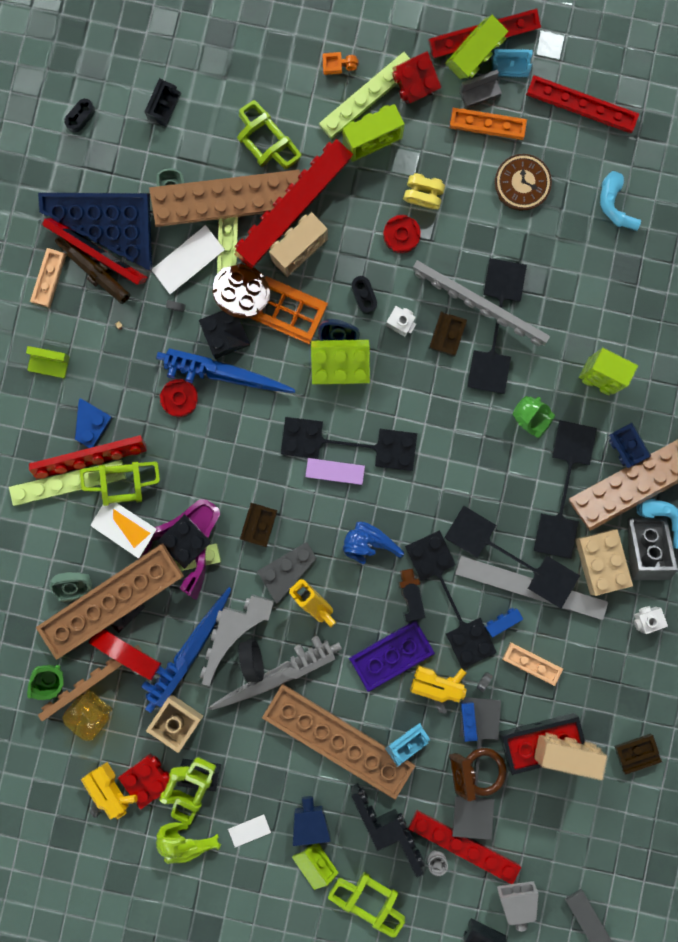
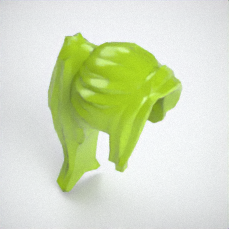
[156,822,221,864]

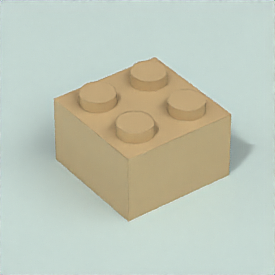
[146,694,203,753]

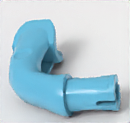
[600,171,641,231]
[637,499,678,548]

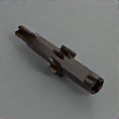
[55,236,130,304]

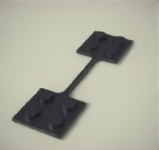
[467,258,527,394]
[281,417,417,471]
[533,420,597,559]
[444,506,580,609]
[111,514,212,633]
[405,530,497,669]

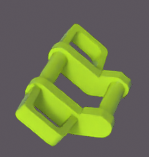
[237,100,301,169]
[80,462,160,506]
[159,757,216,825]
[328,872,405,938]

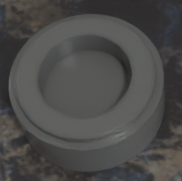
[166,300,186,312]
[477,672,493,692]

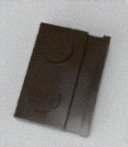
[429,311,467,357]
[240,503,278,547]
[614,734,662,775]

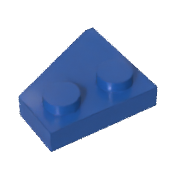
[75,398,113,448]

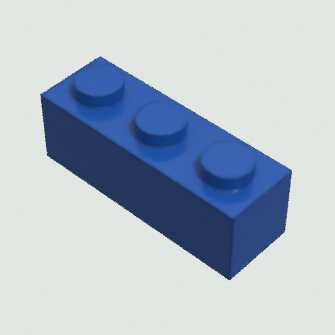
[485,608,523,637]
[461,702,477,742]

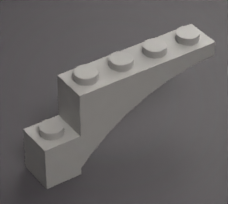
[200,594,274,686]

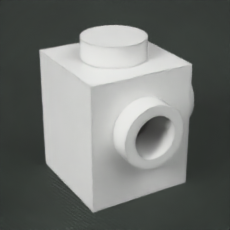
[386,306,416,337]
[634,606,668,634]

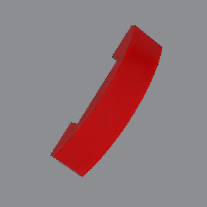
[89,629,162,681]

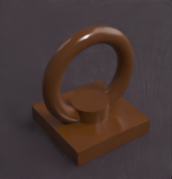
[449,748,507,801]

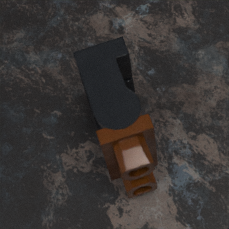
[398,569,426,622]

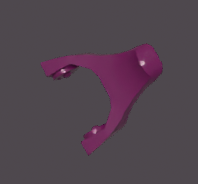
[132,499,220,600]

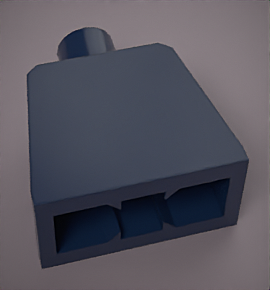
[293,796,331,846]

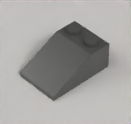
[628,518,678,580]

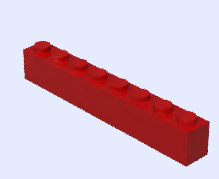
[234,139,354,270]

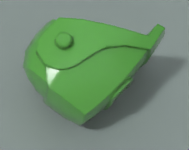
[512,396,555,438]
[27,665,64,700]

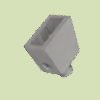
[497,881,538,931]

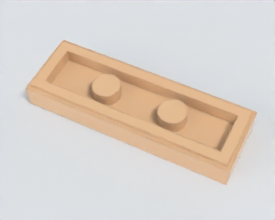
[30,248,67,308]
[502,642,563,686]

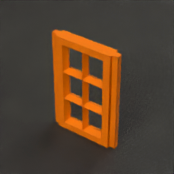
[250,276,328,345]

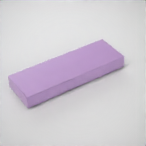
[305,458,365,485]

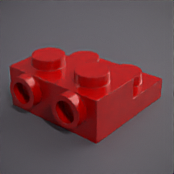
[392,51,441,104]
[118,753,170,810]

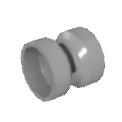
[427,850,448,876]

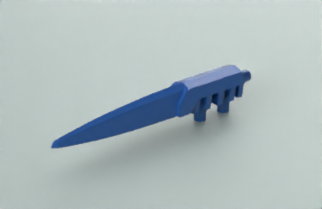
[156,348,295,393]
[141,587,231,713]

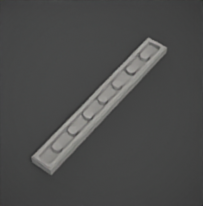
[455,556,608,620]

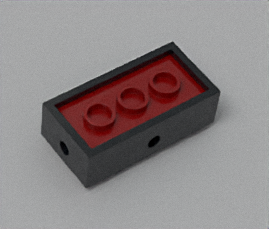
[499,713,585,775]

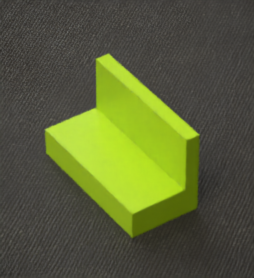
[26,346,70,378]
[292,843,339,890]

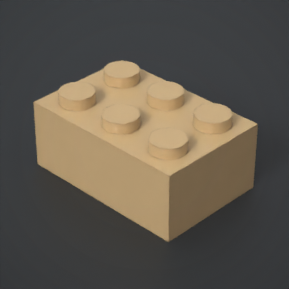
[269,212,328,277]
[575,529,633,596]
[534,733,607,780]

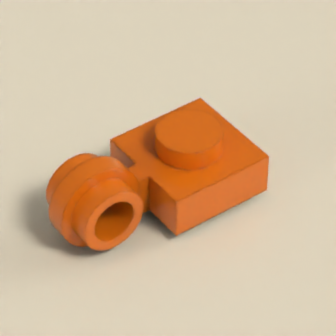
[322,52,359,75]

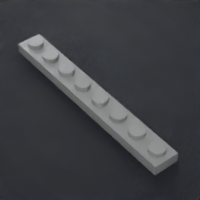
[413,260,550,347]

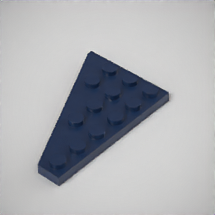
[38,193,152,270]

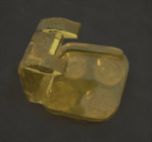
[63,689,113,741]

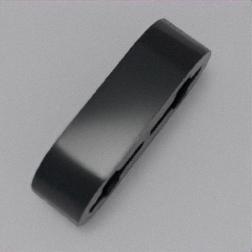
[64,99,95,133]

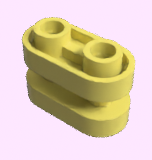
[403,173,445,209]

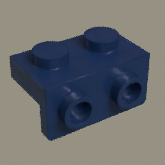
[609,422,651,469]

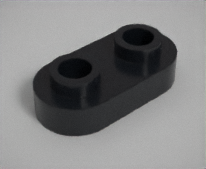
[351,276,377,314]

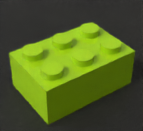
[445,14,508,80]
[342,104,405,162]
[311,340,370,384]
[578,348,638,395]

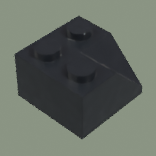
[199,310,250,359]

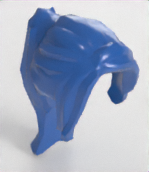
[343,522,404,565]

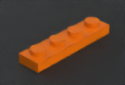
[449,107,527,140]

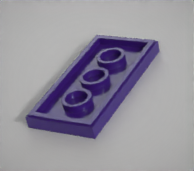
[349,620,435,692]

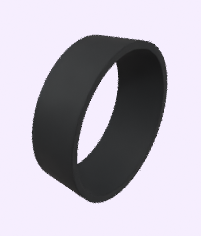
[239,638,264,682]

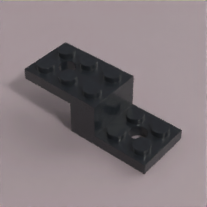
[351,783,425,878]

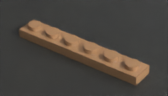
[38,645,142,721]

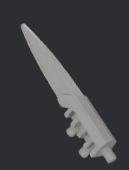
[208,636,342,710]

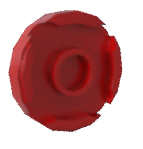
[383,215,421,253]
[160,379,198,417]

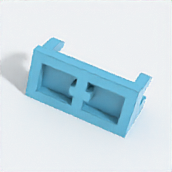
[492,49,532,77]
[385,723,430,766]

